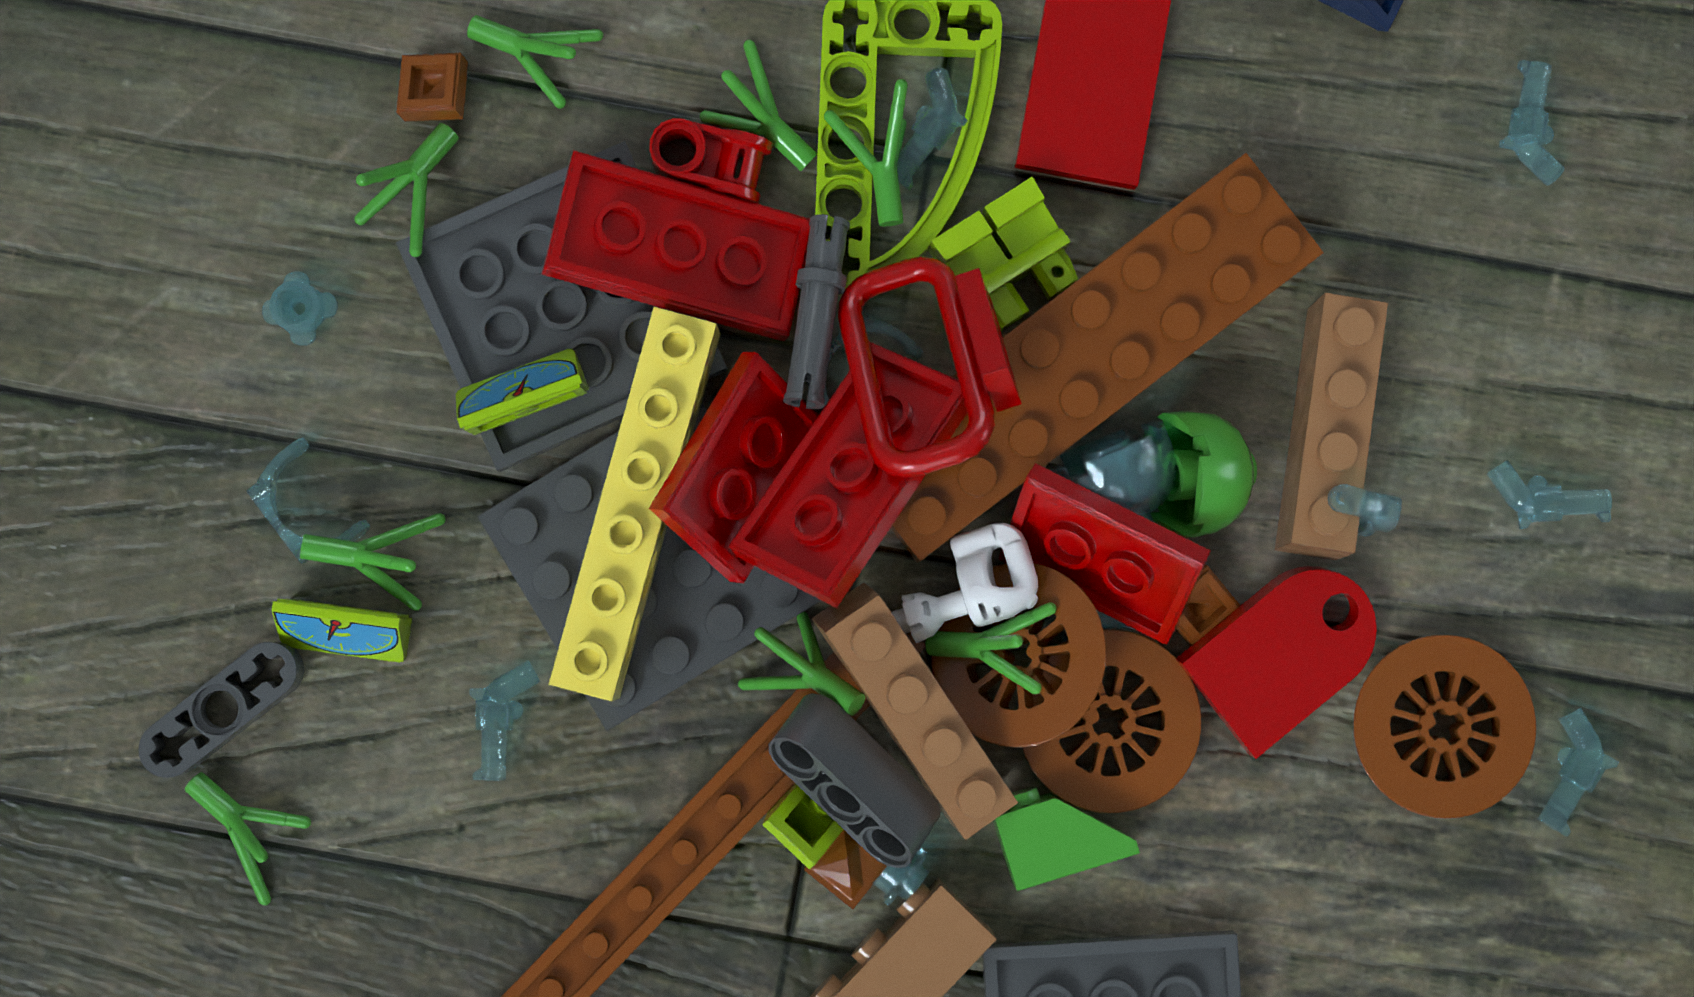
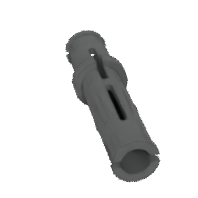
[783,214,850,409]

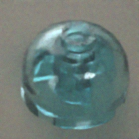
[1045,422,1177,522]

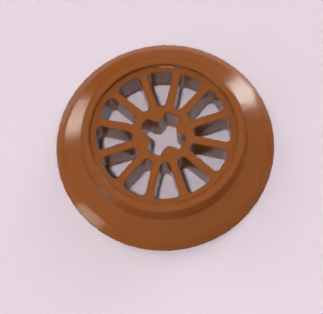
[931,563,1106,747]
[1022,629,1201,813]
[1354,635,1536,819]

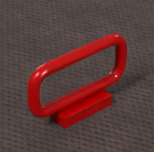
[838,256,1022,478]

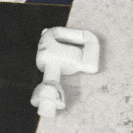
[891,523,1038,643]

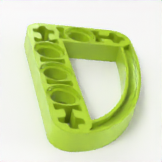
[815,0,1002,296]

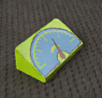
[455,349,589,435]
[271,598,412,663]

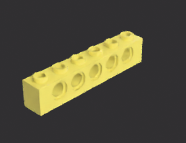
[549,307,720,702]

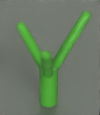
[467,15,603,109]
[699,40,817,172]
[824,79,908,227]
[354,123,459,257]
[300,513,446,611]
[925,602,1057,694]
[738,612,865,716]
[185,772,311,906]

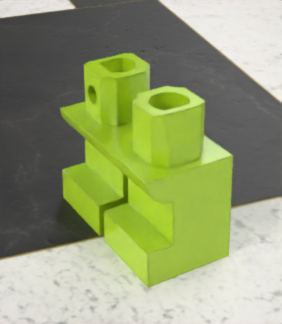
[929,177,1078,331]

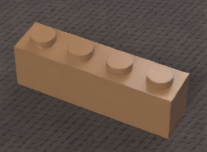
[1275,293,1388,560]
[812,582,1018,840]
[810,878,997,997]

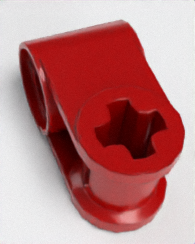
[649,118,773,204]

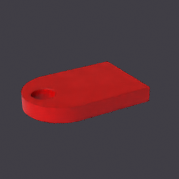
[1176,566,1377,759]

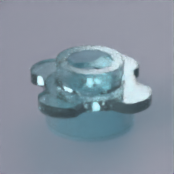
[262,271,338,346]
[872,848,929,906]

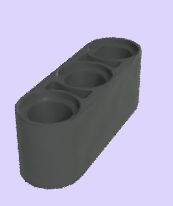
[769,694,941,868]

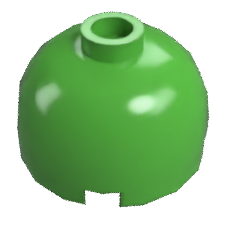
[1140,411,1257,538]

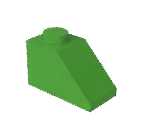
[993,787,1140,891]

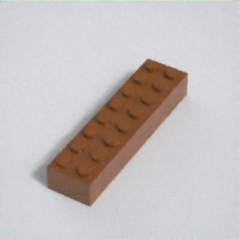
[891,153,1324,563]

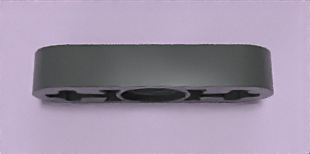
[138,642,304,778]

